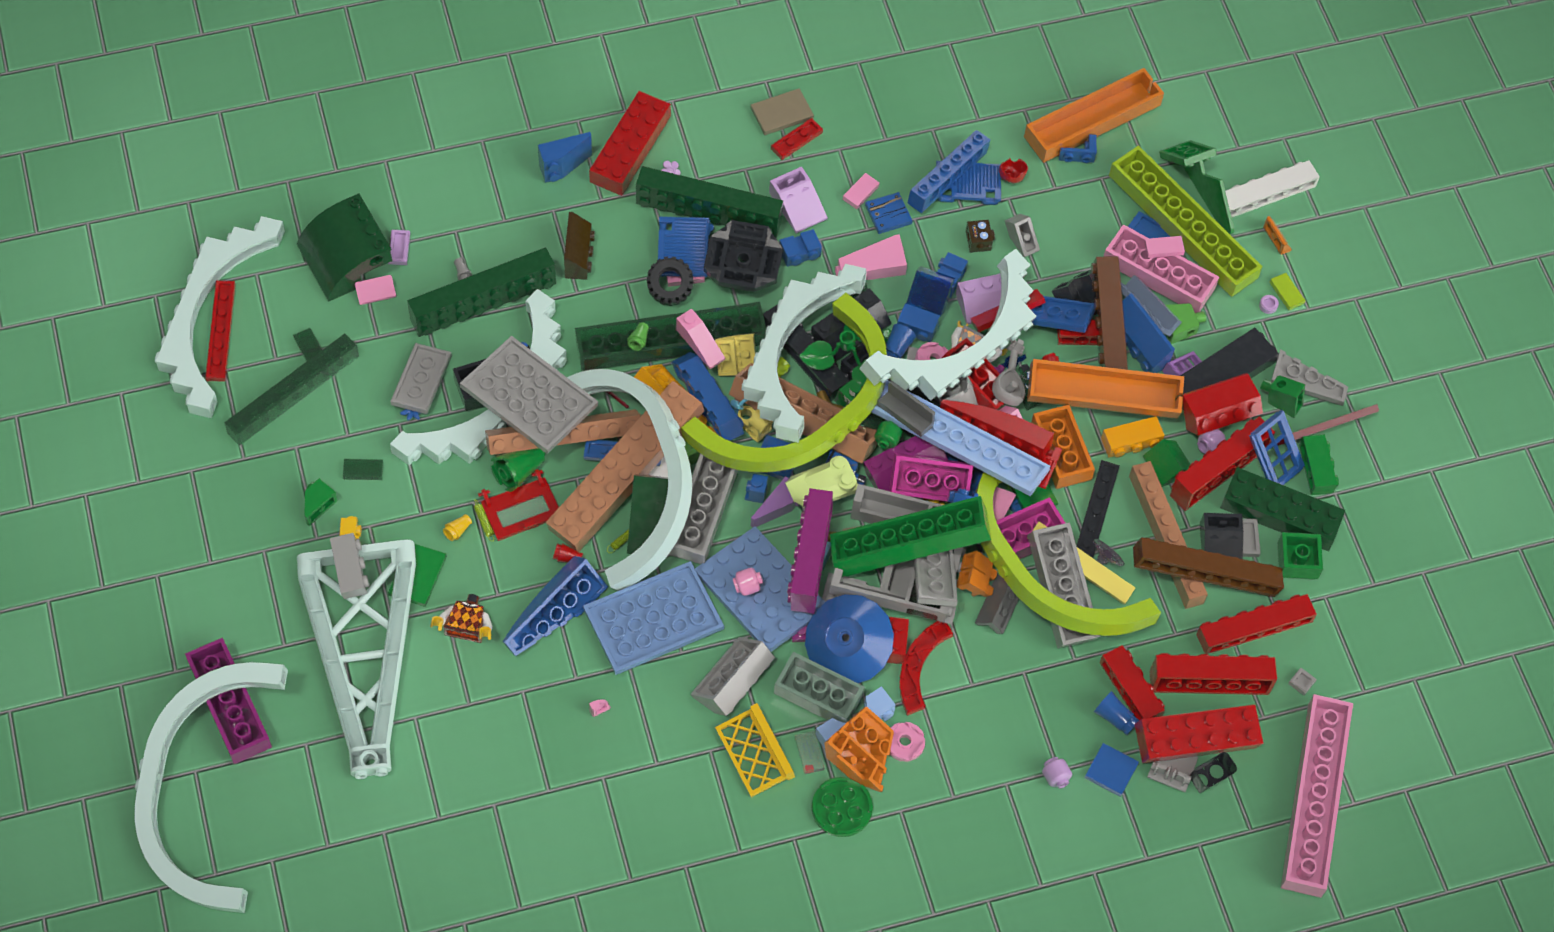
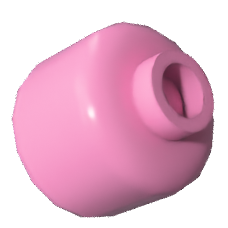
[733,567,763,596]

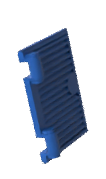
[936,161,1001,205]
[658,217,709,277]

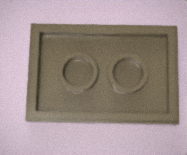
[750,88,814,135]

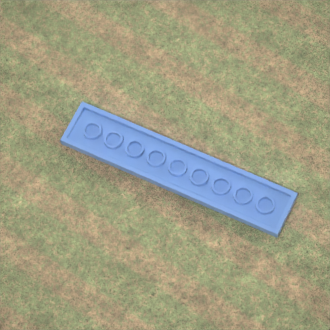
[872,380,1050,496]

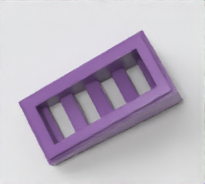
[1163,351,1202,376]

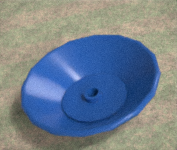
[805,594,894,683]

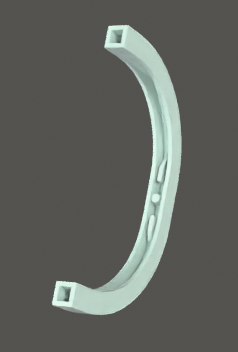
[567,369,692,591]
[135,662,288,913]

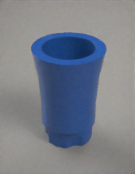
[886,324,916,359]
[1094,691,1139,735]

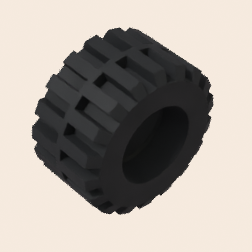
[647,256,693,306]

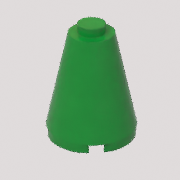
[491,448,545,492]

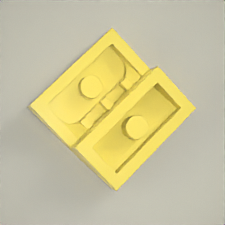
[715,334,756,376]

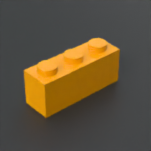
[1101,416,1165,458]

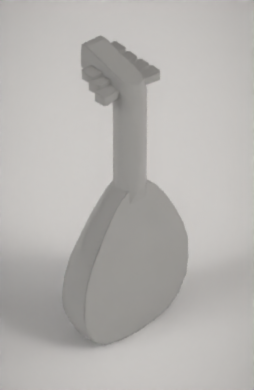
[992,339,1025,406]

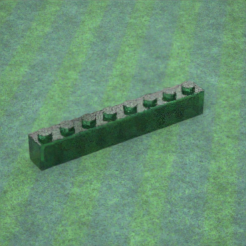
[224,333,359,446]

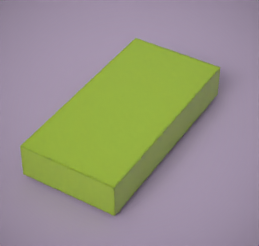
[1269,273,1305,310]

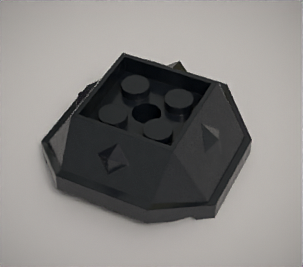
[703,220,783,292]

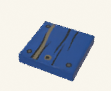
[865,192,912,234]

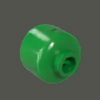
[874,421,902,449]

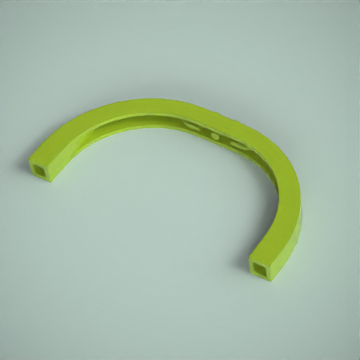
[681,292,887,472]
[976,472,1161,636]

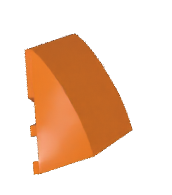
[824,706,894,792]

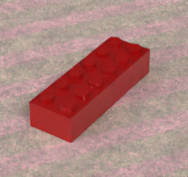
[589,91,671,196]
[1170,416,1275,511]
[1150,653,1277,695]
[1134,705,1264,763]

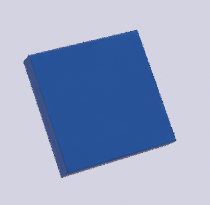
[1085,743,1139,797]

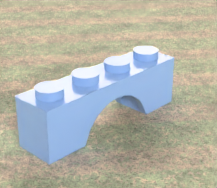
[815,686,896,748]

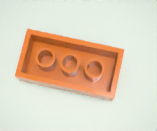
[1031,405,1095,489]

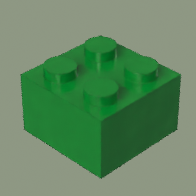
[1277,532,1323,579]

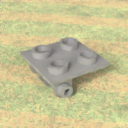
[1147,756,1198,792]

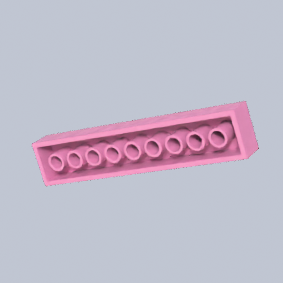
[1281,694,1353,898]

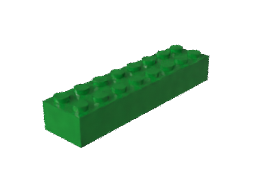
[830,496,991,577]

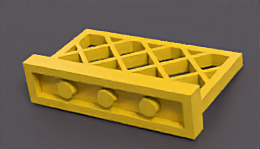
[715,703,795,797]

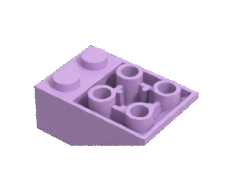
[769,167,828,233]

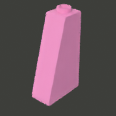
[835,234,907,280]

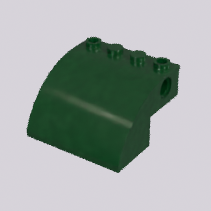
[297,193,392,302]

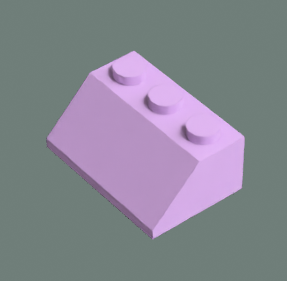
[956,274,1001,325]

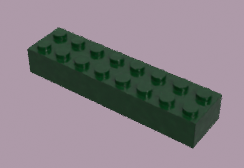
[636,166,784,238]
[407,247,556,337]

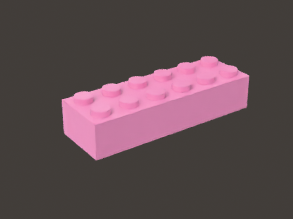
[1104,225,1219,313]

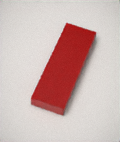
[771,118,823,160]

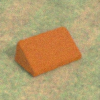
[1263,216,1292,255]

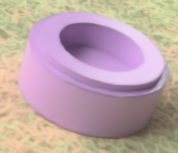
[1259,295,1279,314]

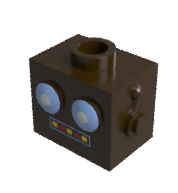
[965,220,995,253]

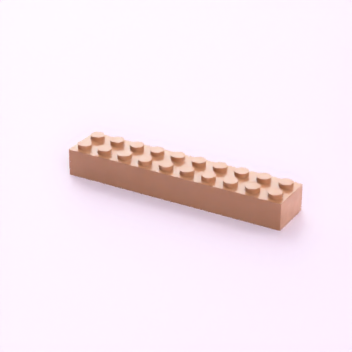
[546,381,704,552]

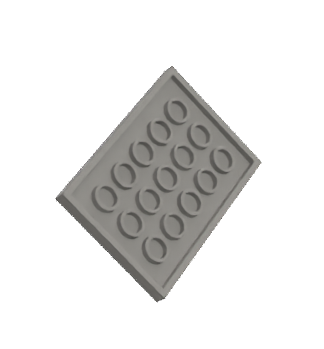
[460,336,598,454]

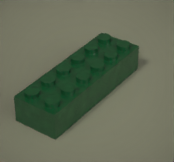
[1220,467,1345,552]

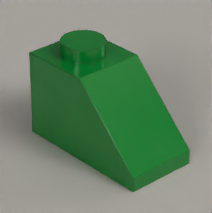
[304,478,338,526]

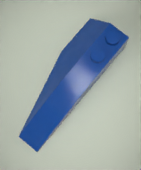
[502,556,608,656]

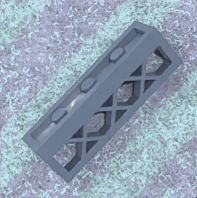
[1121,275,1182,336]

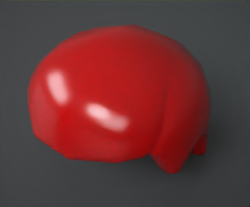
[999,158,1028,184]

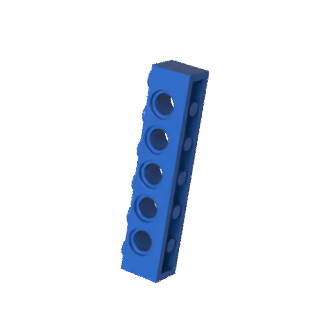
[907,130,991,213]

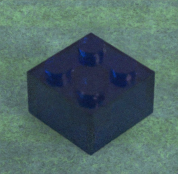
[906,266,955,317]

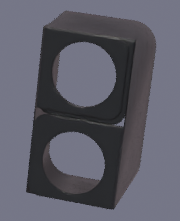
[1189,752,1237,793]

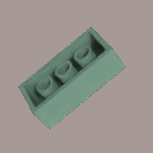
[774,652,865,723]

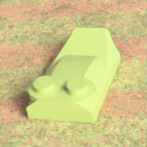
[785,456,858,508]

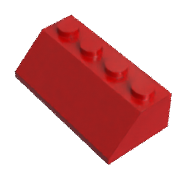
[941,338,1005,410]
[1182,373,1263,435]

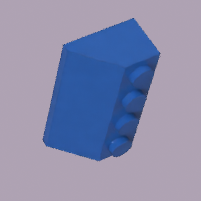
[1122,293,1175,373]

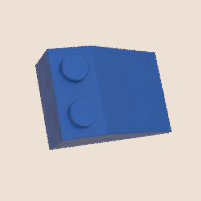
[538,132,592,183]

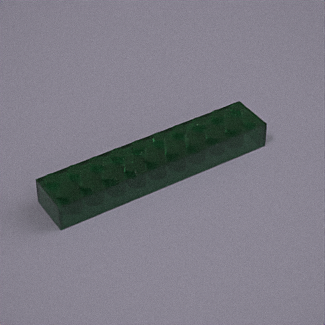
[575,302,766,371]

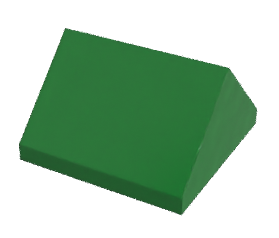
[1143,439,1191,487]

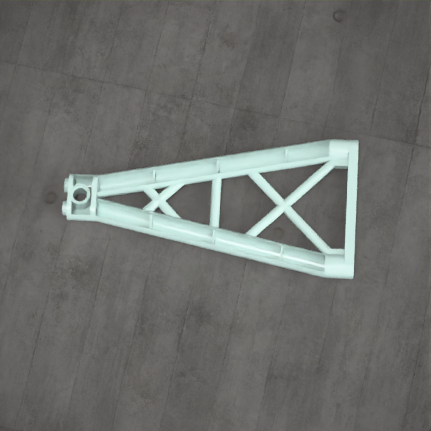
[297,540,416,779]

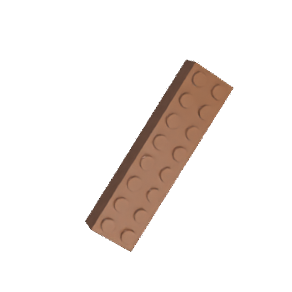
[729,363,877,463]

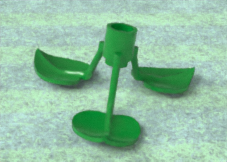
[800,310,868,387]

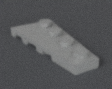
[1271,349,1348,406]

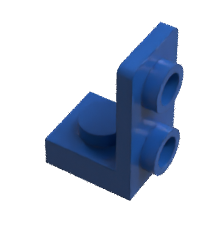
[1059,134,1097,163]

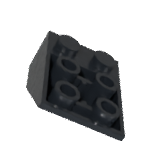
[1200,513,1244,559]

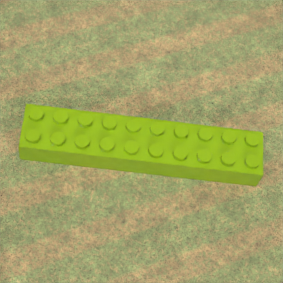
[1109,145,1263,297]

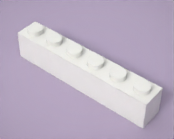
[1225,160,1320,217]

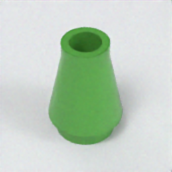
[627,322,649,351]

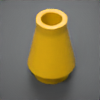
[443,514,472,541]

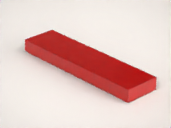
[970,289,1046,332]

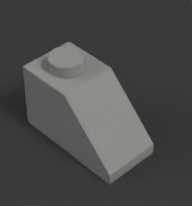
[1005,214,1040,257]

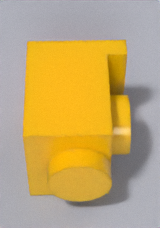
[339,516,362,539]

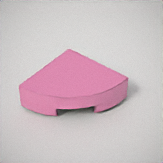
[589,699,611,717]

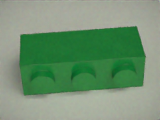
[1299,434,1339,495]

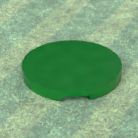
[811,777,873,837]

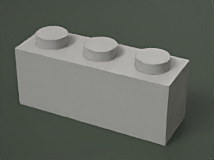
[330,533,369,599]

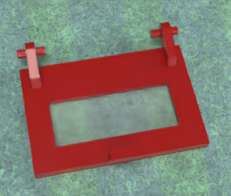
[478,469,559,541]

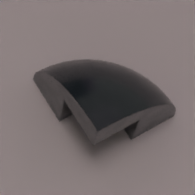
[1052,270,1097,315]

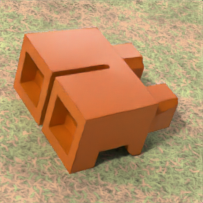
[956,551,998,597]

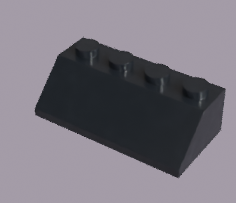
[811,288,891,362]

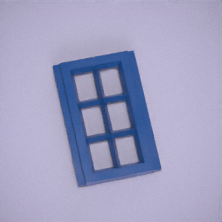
[1249,410,1305,485]

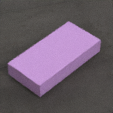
[388,230,411,265]

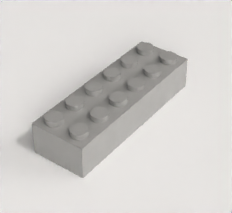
[668,453,738,564]
[1027,522,1101,649]

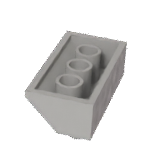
[690,637,775,716]

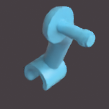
[730,399,748,416]

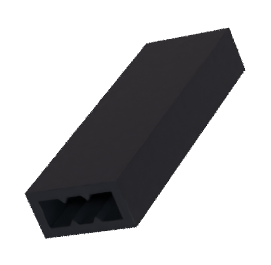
[1175,327,1279,410]

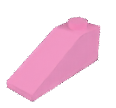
[676,309,725,369]

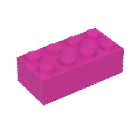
[889,453,973,501]
[996,497,1065,559]

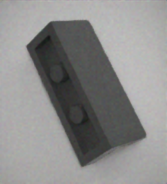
[877,381,935,437]
[975,575,1019,634]

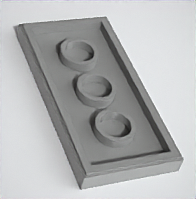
[391,343,452,414]
[914,550,958,607]

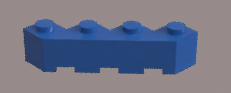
[671,352,744,441]

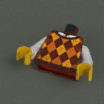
[430,594,493,643]

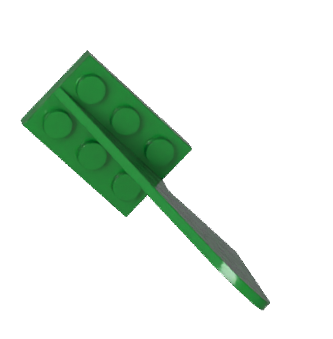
[1159,140,1234,234]

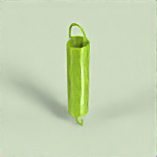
[474,499,494,541]
[607,529,629,553]

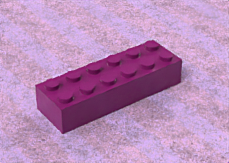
[787,488,833,614]
[185,637,272,764]

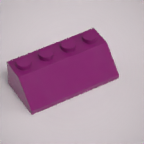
[864,436,948,491]

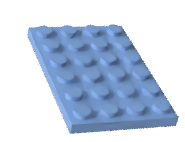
[695,527,825,652]
[583,561,724,675]

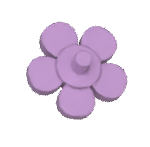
[661,161,681,175]

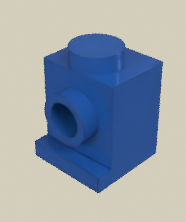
[745,474,768,503]
[947,488,979,504]

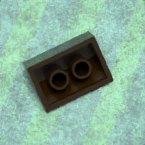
[564,212,595,280]

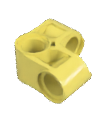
[738,406,773,442]

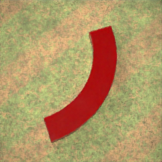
[899,621,953,716]

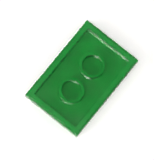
[388,544,447,607]

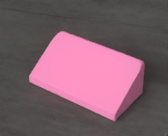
[355,275,396,305]
[993,487,1016,521]

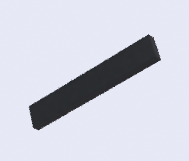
[1076,460,1120,558]

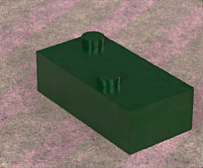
[627,474,668,554]

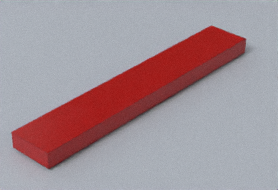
[205,281,236,382]

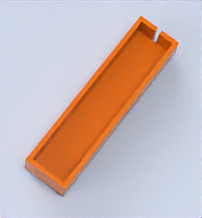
[1024,68,1164,163]
[1027,359,1184,419]

